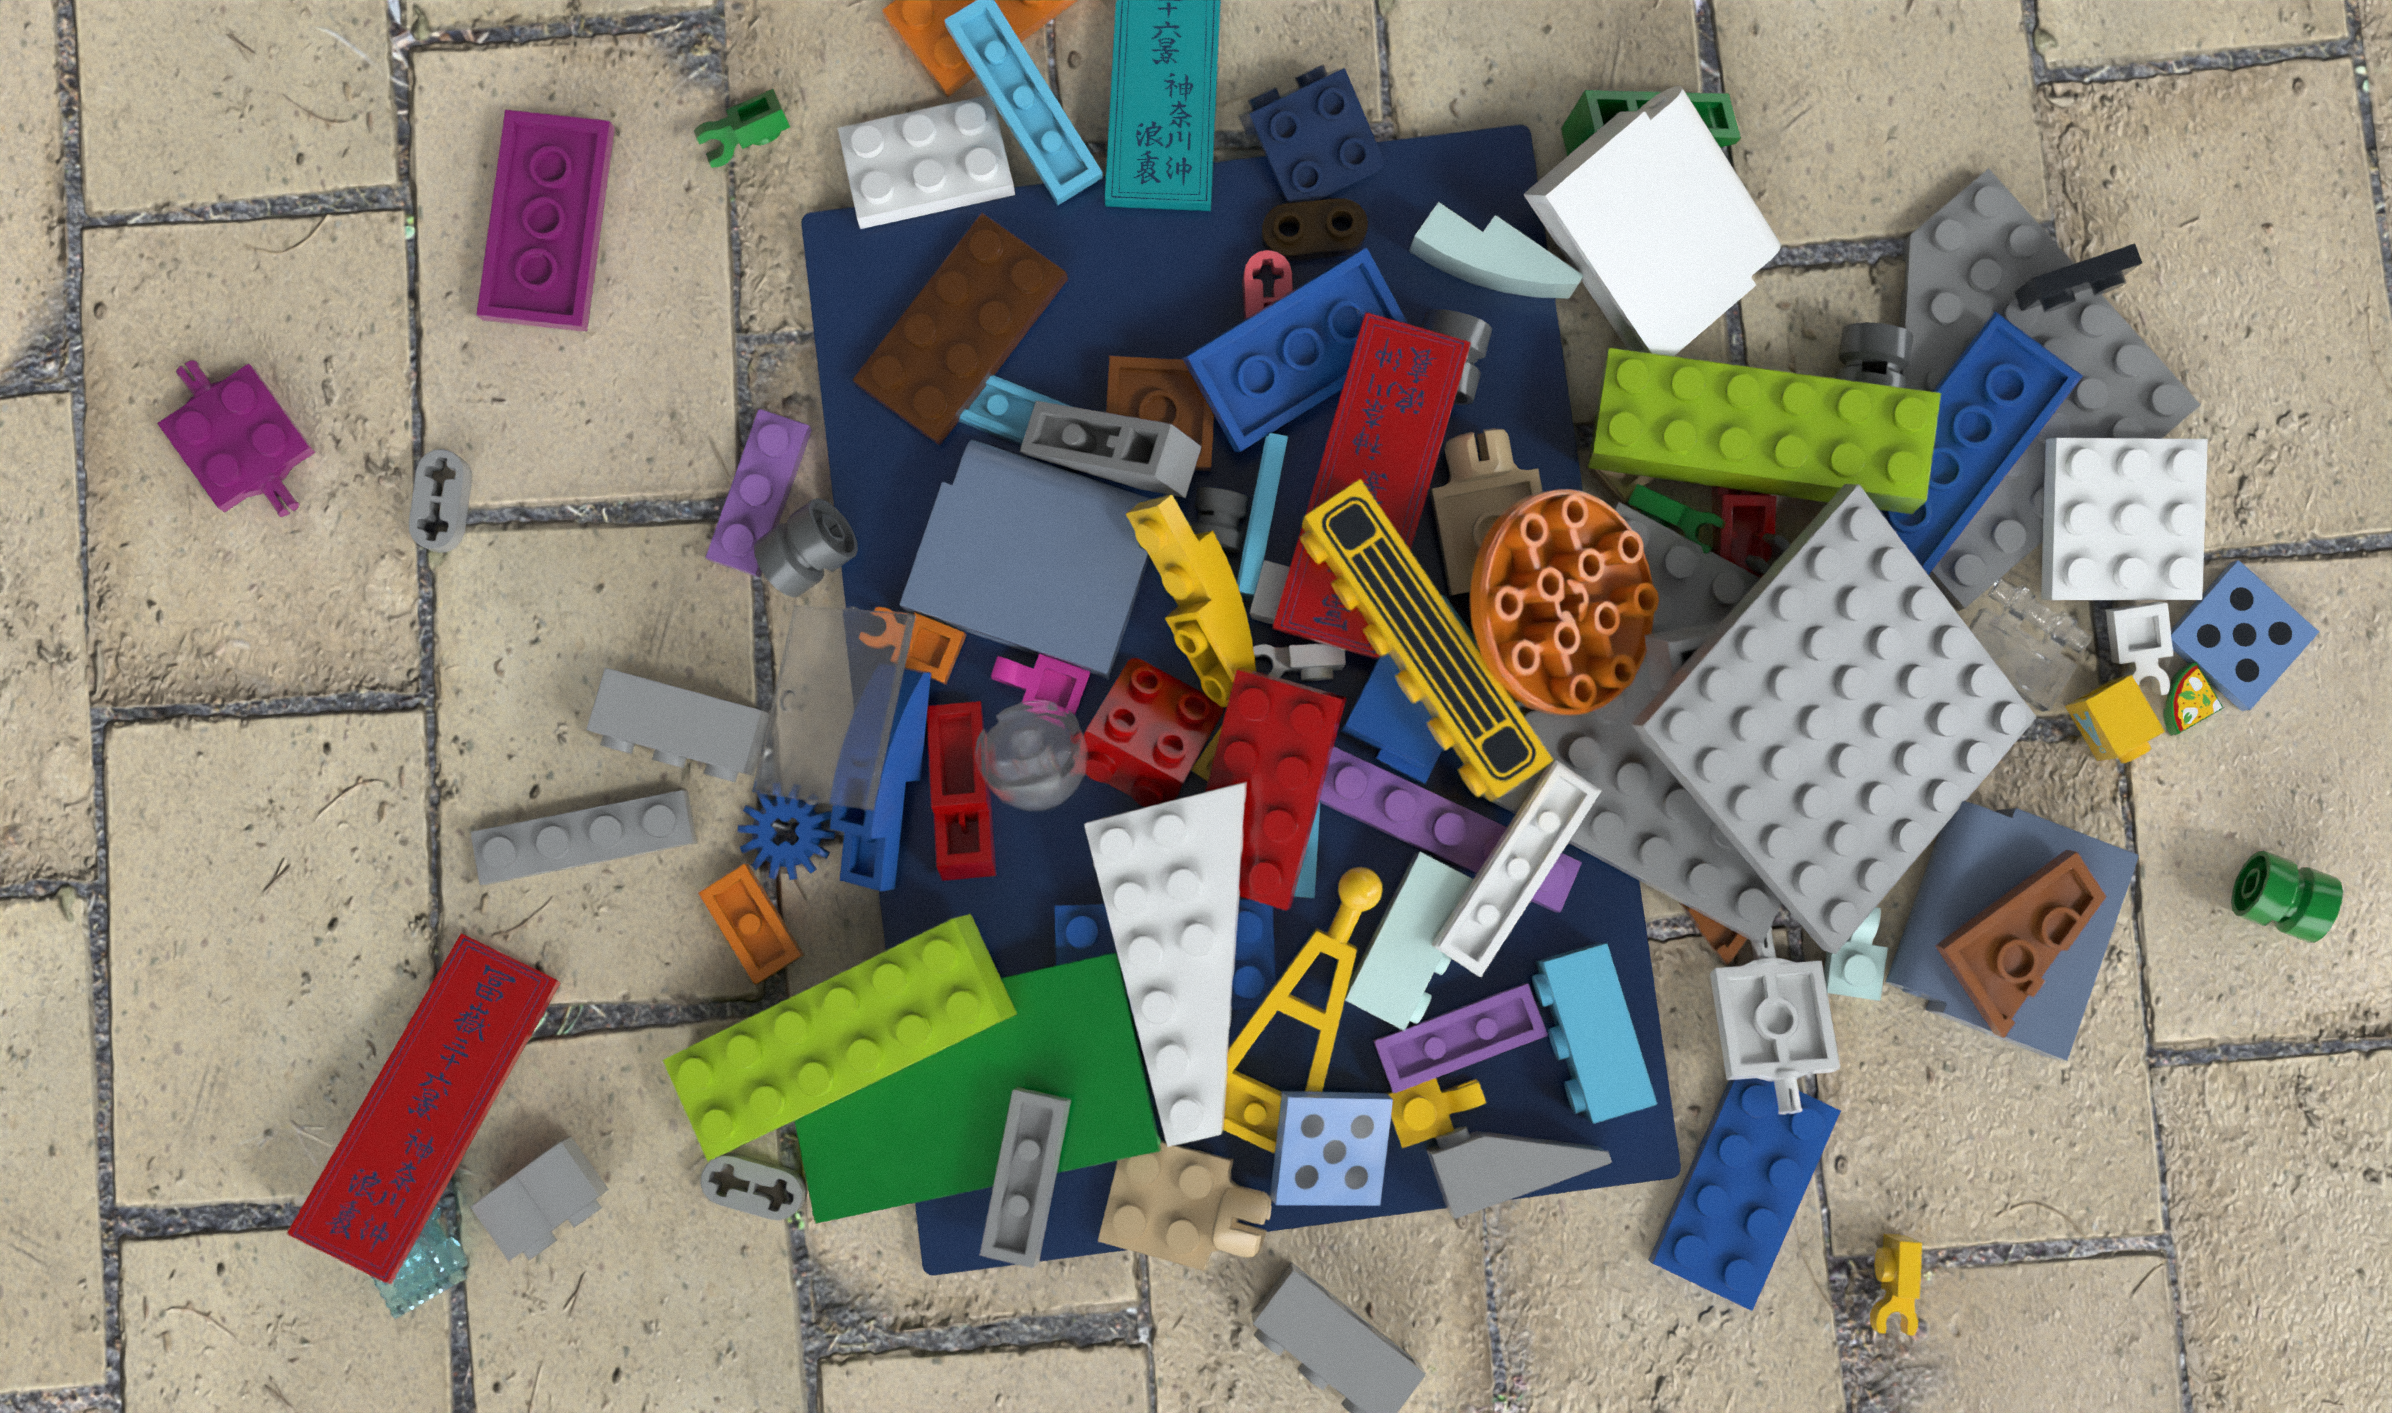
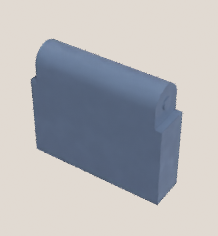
[899,439,1152,679]
[1885,801,2139,1061]

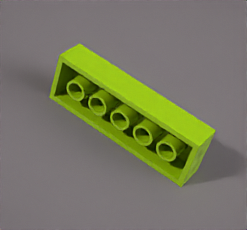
[1588,348,1941,514]
[662,914,1017,1162]

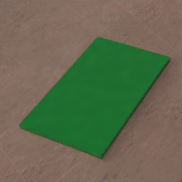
[795,952,1161,1224]

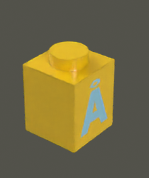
[2065,675,2165,764]

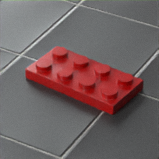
[1205,667,1346,911]

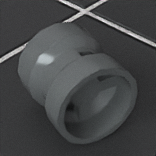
[1190,487,1249,553]

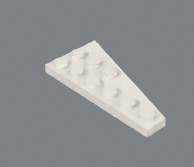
[1084,782,1247,1147]

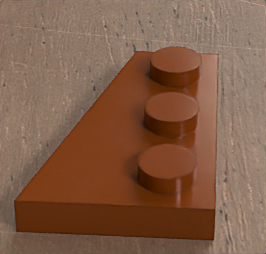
[1935,849,2107,1038]

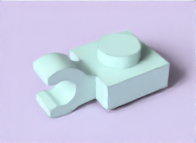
[1824,907,1888,1001]

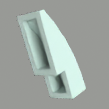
[1409,202,1584,299]

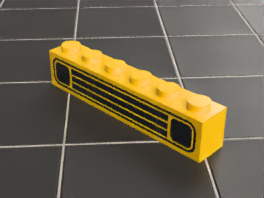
[1300,479,1554,801]

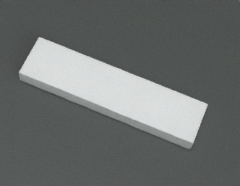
[1431,760,1602,977]

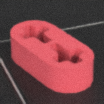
[1242,250,1293,320]

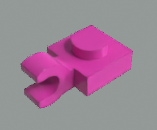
[990,653,1090,724]

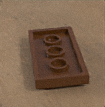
[852,213,1068,446]

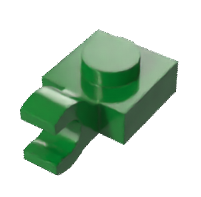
[694,89,790,168]
[1628,484,1727,553]

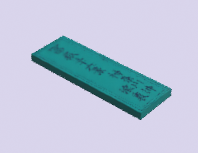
[1105,0,1221,211]

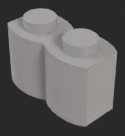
[471,1136,609,1261]

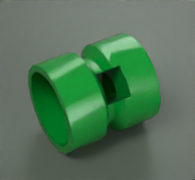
[2231,851,2343,943]

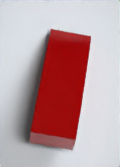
[927,701,996,881]

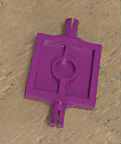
[157,360,316,517]

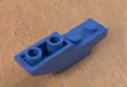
[830,665,931,891]

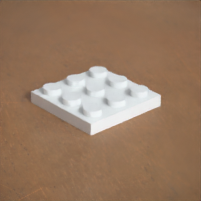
[2041,438,2208,600]

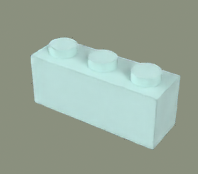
[1345,852,1474,1031]

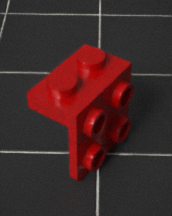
[1072,658,1223,807]

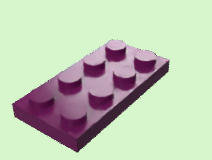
[476,109,615,332]

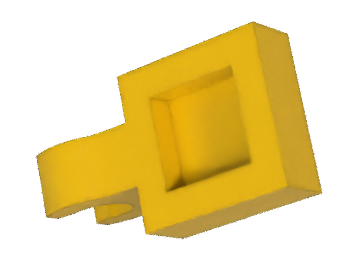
[1387,1078,1486,1148]
[1870,1233,1922,1336]

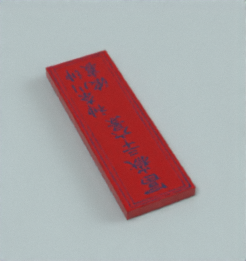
[1272,312,1471,660]
[286,933,561,1284]

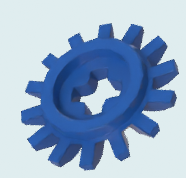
[737,784,835,880]

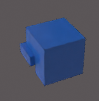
[1340,653,1443,784]

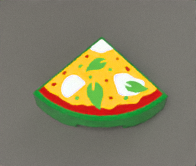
[2163,662,2224,736]

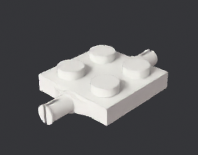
[1710,927,1840,1114]

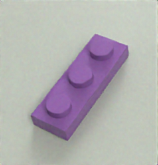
[705,409,812,578]
[1372,983,1548,1094]

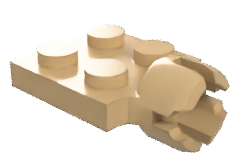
[1430,428,1543,596]
[1098,1140,1271,1271]

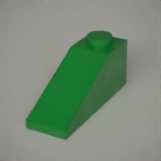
[1560,90,1741,156]

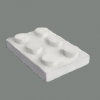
[838,95,1015,229]

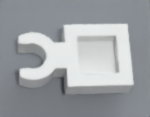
[2106,602,2173,695]

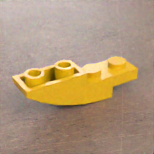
[1126,495,1256,707]

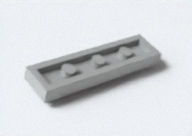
[471,790,697,885]

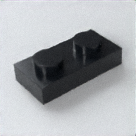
[2014,243,2142,313]

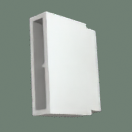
[1523,86,1781,357]

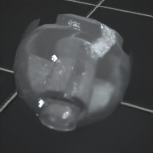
[974,700,1088,811]

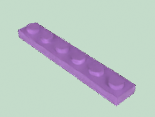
[1319,747,1582,913]

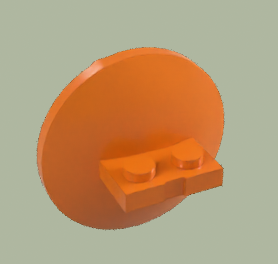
[1470,490,1659,715]

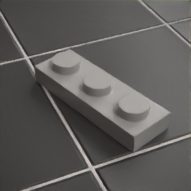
[980,1087,1071,1268]

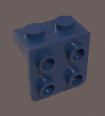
[1239,64,1384,203]

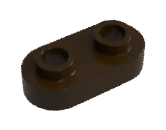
[1261,198,1368,261]

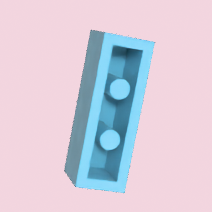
[1532,943,1657,1124]

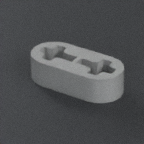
[409,449,472,553]
[700,1153,807,1220]

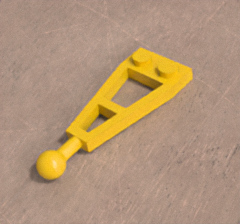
[1223,867,1382,1154]

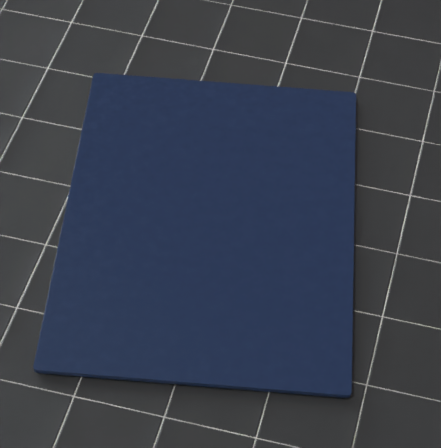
[801,125,1681,1276]

